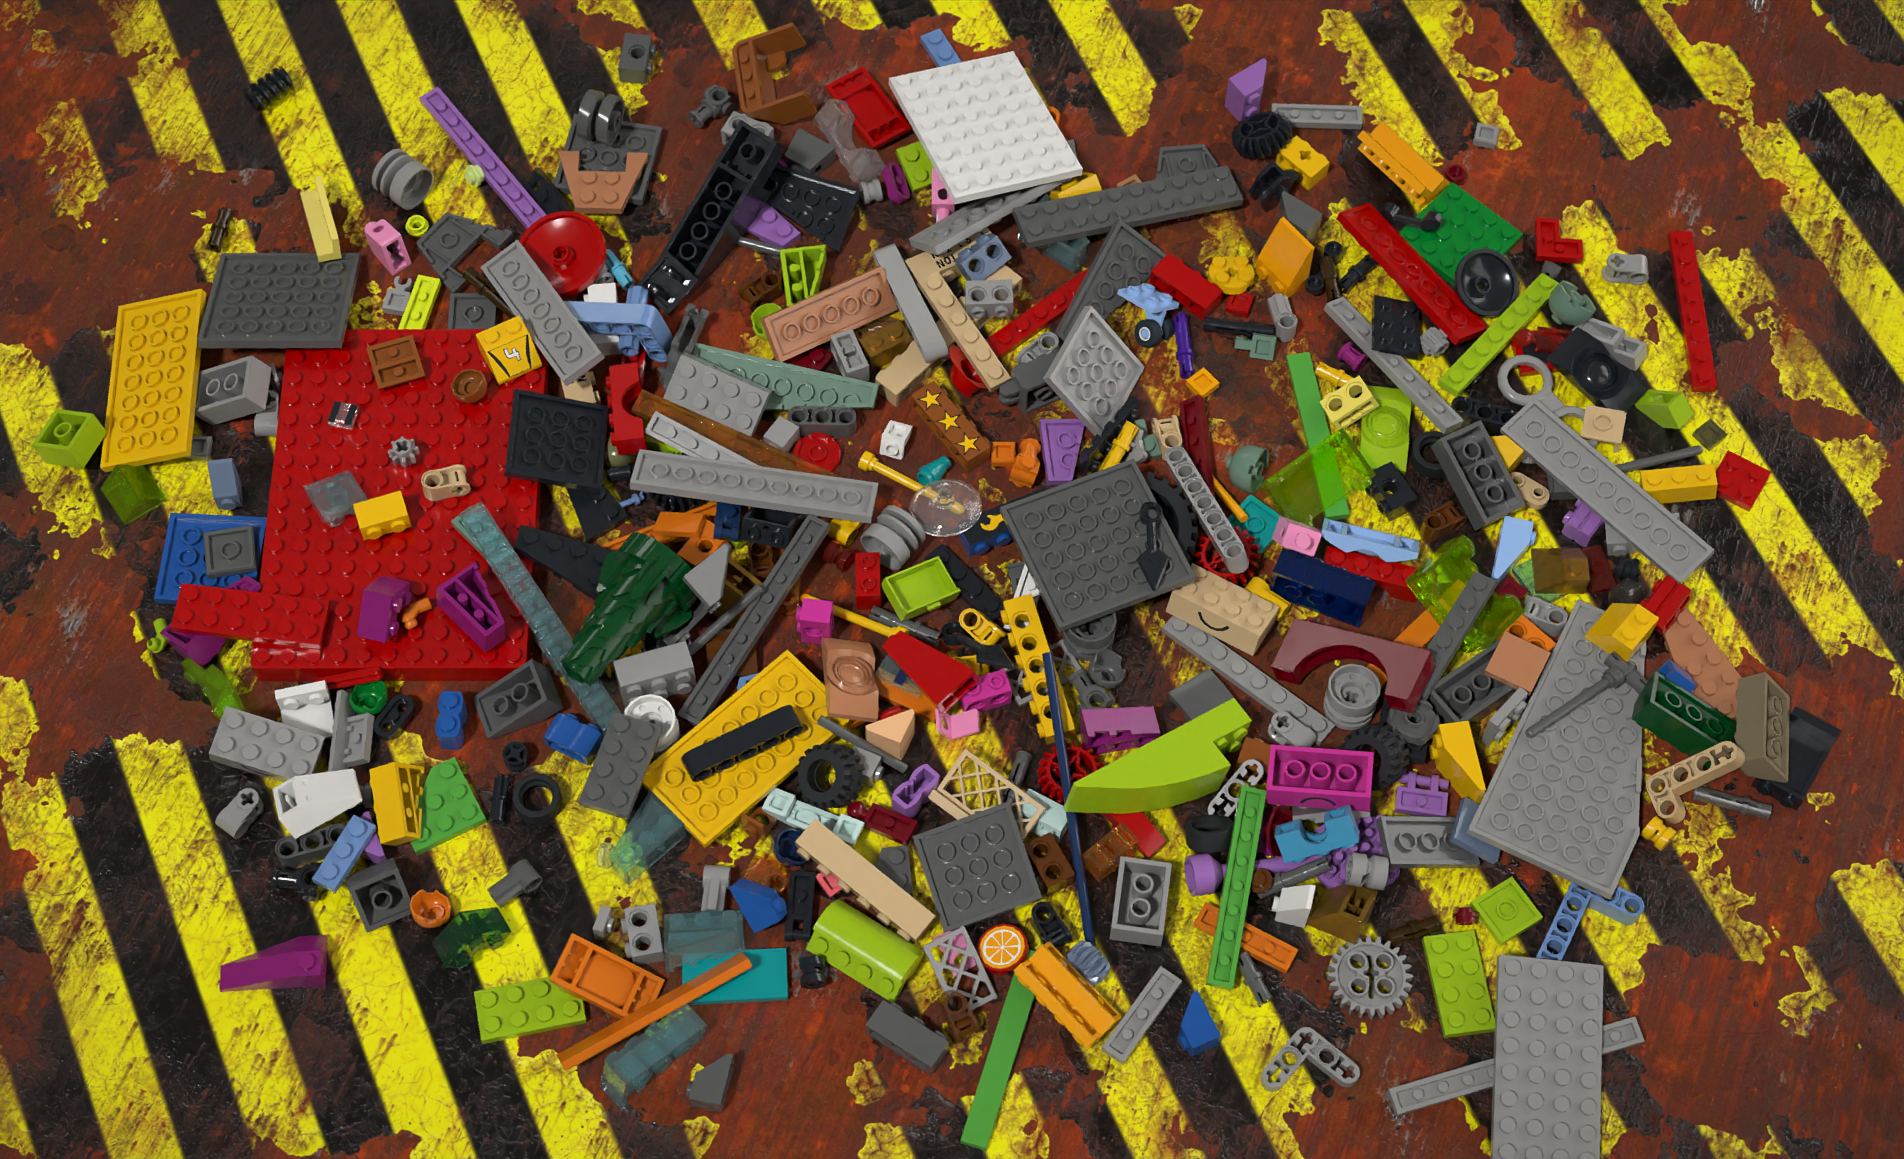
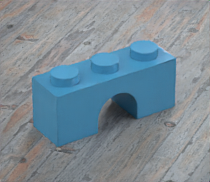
[1275,805,1359,863]

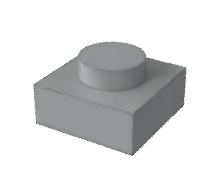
[593,906,615,941]

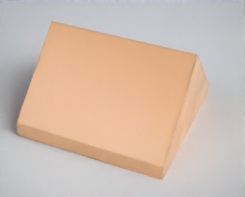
[865,709,915,761]

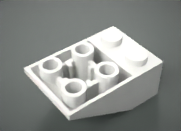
[273,769,363,839]

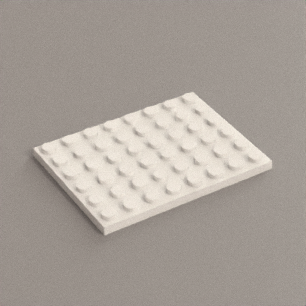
[889,51,1083,204]

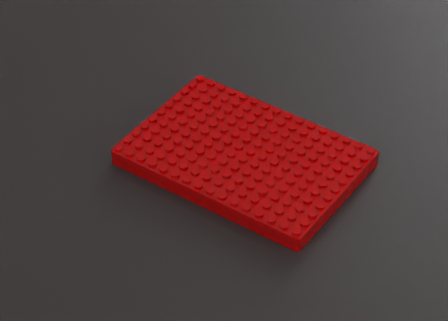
[250,329,550,682]

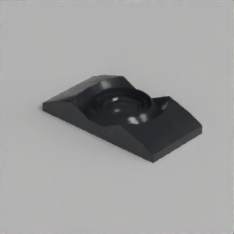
[1546,327,1646,412]

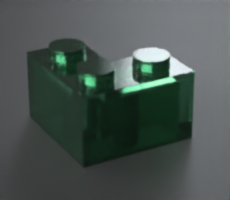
[432,907,512,968]

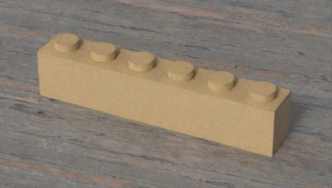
[795,819,935,943]

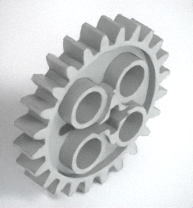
[1327,935,1413,1020]

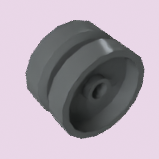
[576,89,624,145]

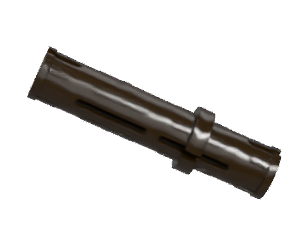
[462,266,516,319]

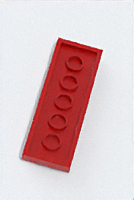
[170,583,331,649]

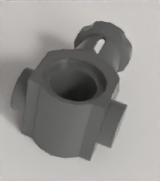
[687,84,734,128]
[1068,669,1115,716]

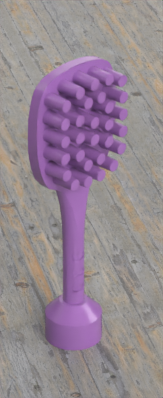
[1184,815,1400,897]

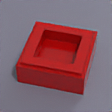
[1225,293,1254,318]

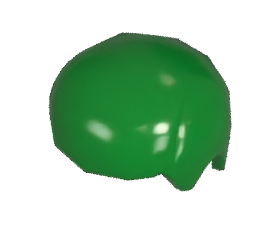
[349,680,388,715]

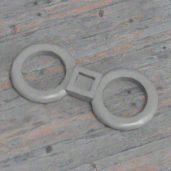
[1497,355,1599,448]

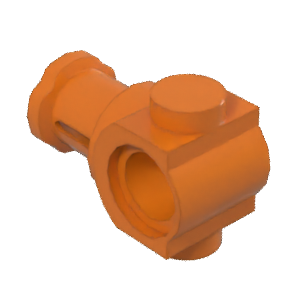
[1009,438,1041,488]

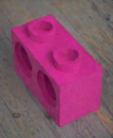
[958,669,1012,713]

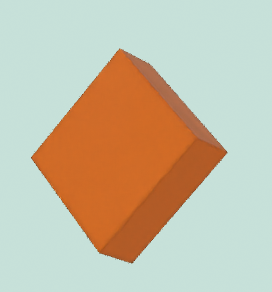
[991,442,1015,467]

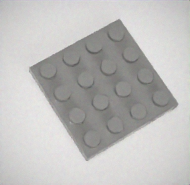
[1043,305,1145,436]

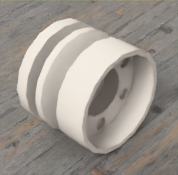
[624,694,681,759]

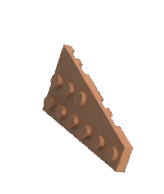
[1663,606,1742,720]

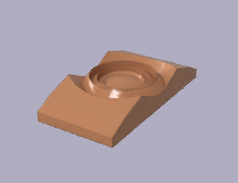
[821,637,879,723]

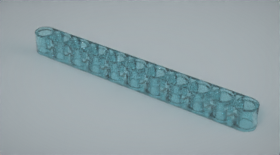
[459,502,622,737]

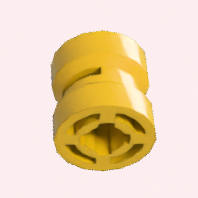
[1640,815,1677,851]

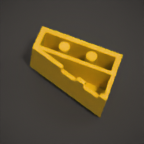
[369,762,424,846]

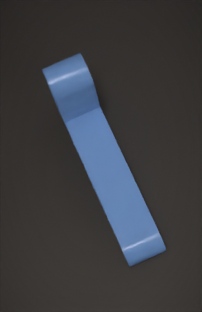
[564,301,674,362]
[1535,882,1644,961]

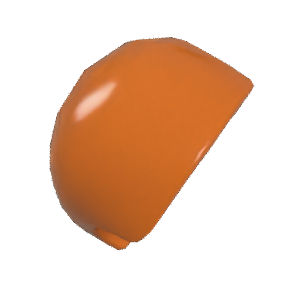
[409,889,452,928]

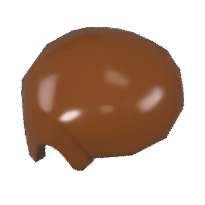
[450,369,487,404]

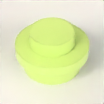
[464,165,485,187]

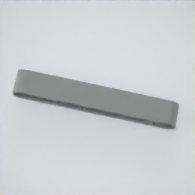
[873,243,949,363]
[1165,446,1249,573]

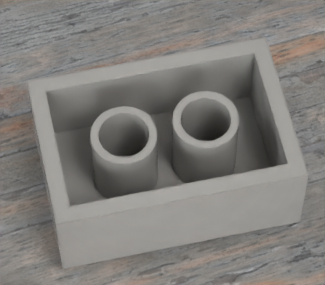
[195,355,271,425]
[613,641,696,708]
[1110,856,1172,947]

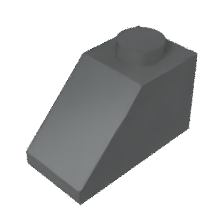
[686,1054,735,1113]

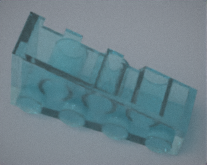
[600,1004,707,1109]

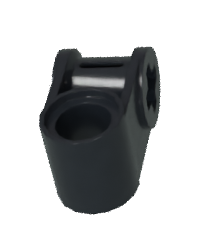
[1030,902,1073,948]

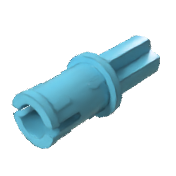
[605,249,636,291]

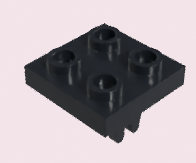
[637,250,701,316]

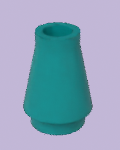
[917,456,951,488]

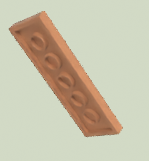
[760,266,898,362]

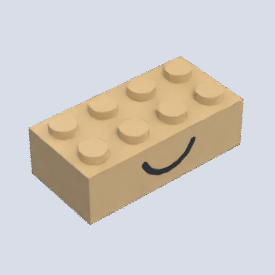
[1165,563,1280,656]

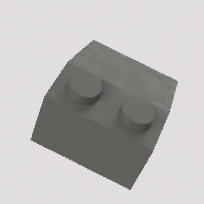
[473,659,563,740]

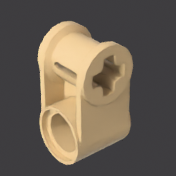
[1152,415,1182,461]
[421,464,471,501]

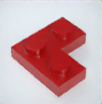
[1535,218,1583,264]

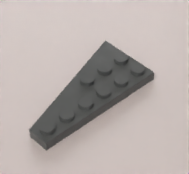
[1054,219,1166,343]

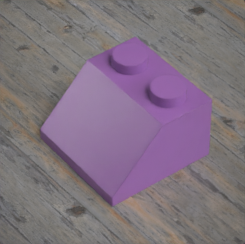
[1225,58,1267,121]

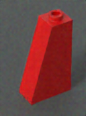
[881,630,980,714]

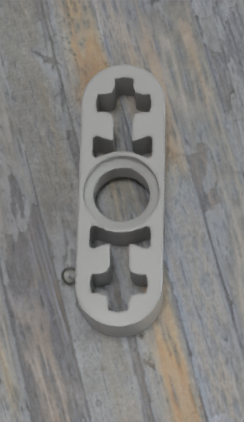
[1208,759,1264,818]

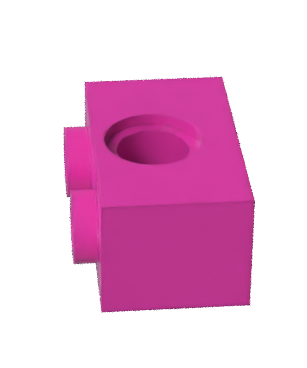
[796,598,834,644]

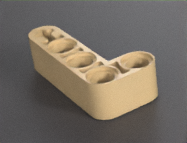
[1646,741,1745,824]

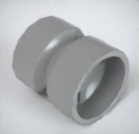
[1345,852,1389,890]

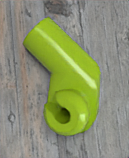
[147,618,168,653]

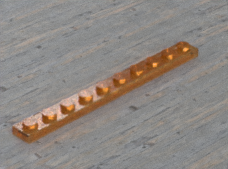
[632,389,843,478]

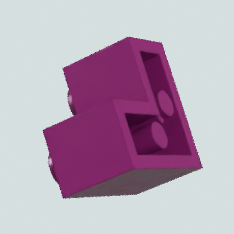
[357,575,412,643]

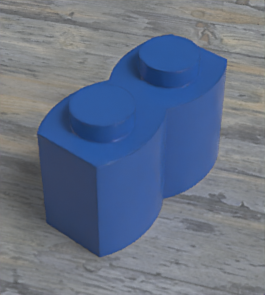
[435,691,467,750]
[543,713,603,765]

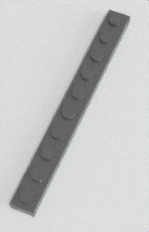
[677,514,831,726]

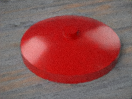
[519,211,607,298]

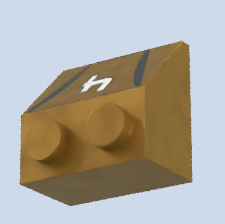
[854,315,912,372]

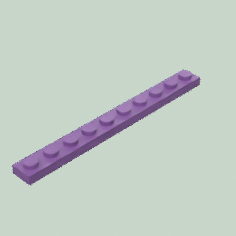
[419,87,546,229]

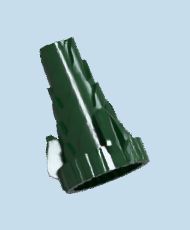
[560,532,698,686]

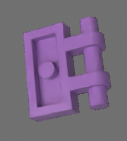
[1394,771,1449,817]

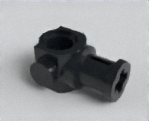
[272,862,327,902]

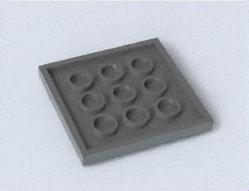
[554,114,663,205]
[913,801,1043,933]

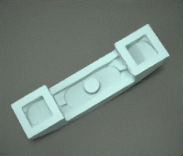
[762,788,865,846]

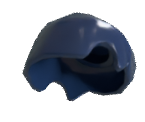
[773,828,807,867]

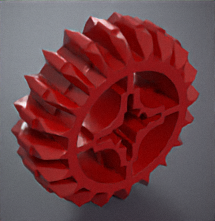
[1194,525,1260,586]
[1037,741,1104,805]

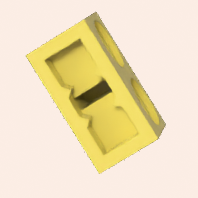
[1319,376,1380,432]

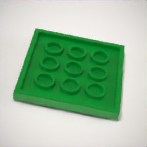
[1399,182,1523,287]

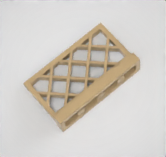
[928,749,1047,841]

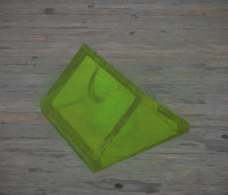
[101,465,167,525]

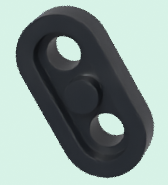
[373,694,415,741]

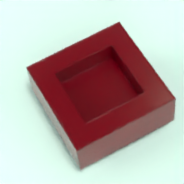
[1492,577,1528,611]

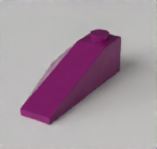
[160,575,262,669]
[219,935,327,992]

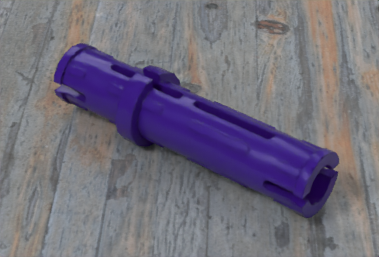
[1173,313,1195,379]

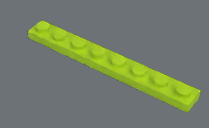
[1437,273,1559,398]

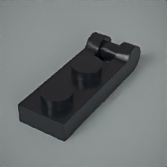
[522,167,574,215]
[784,870,816,943]

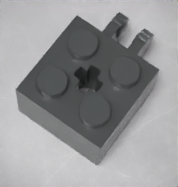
[999,352,1061,414]

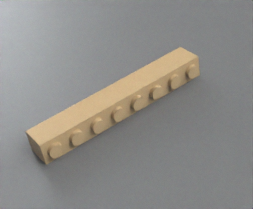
[875,264,1022,407]

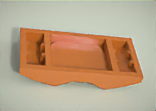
[549,933,665,1019]

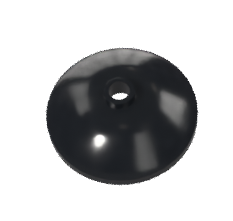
[1454,248,1519,317]

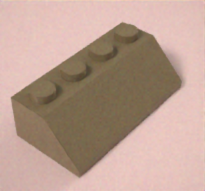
[1734,672,1790,783]

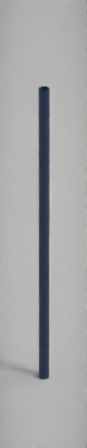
[1042,652,1096,947]

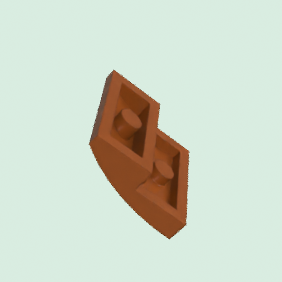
[366,335,425,390]

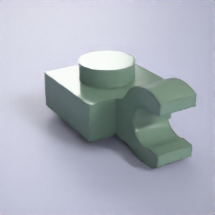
[1234,333,1277,361]
[1134,419,1162,464]

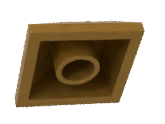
[1531,548,1590,594]

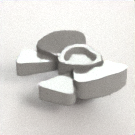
[1123,429,1148,463]

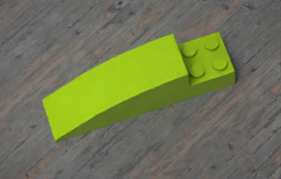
[1063,698,1252,814]

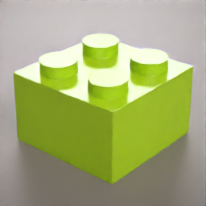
[32,409,107,469]

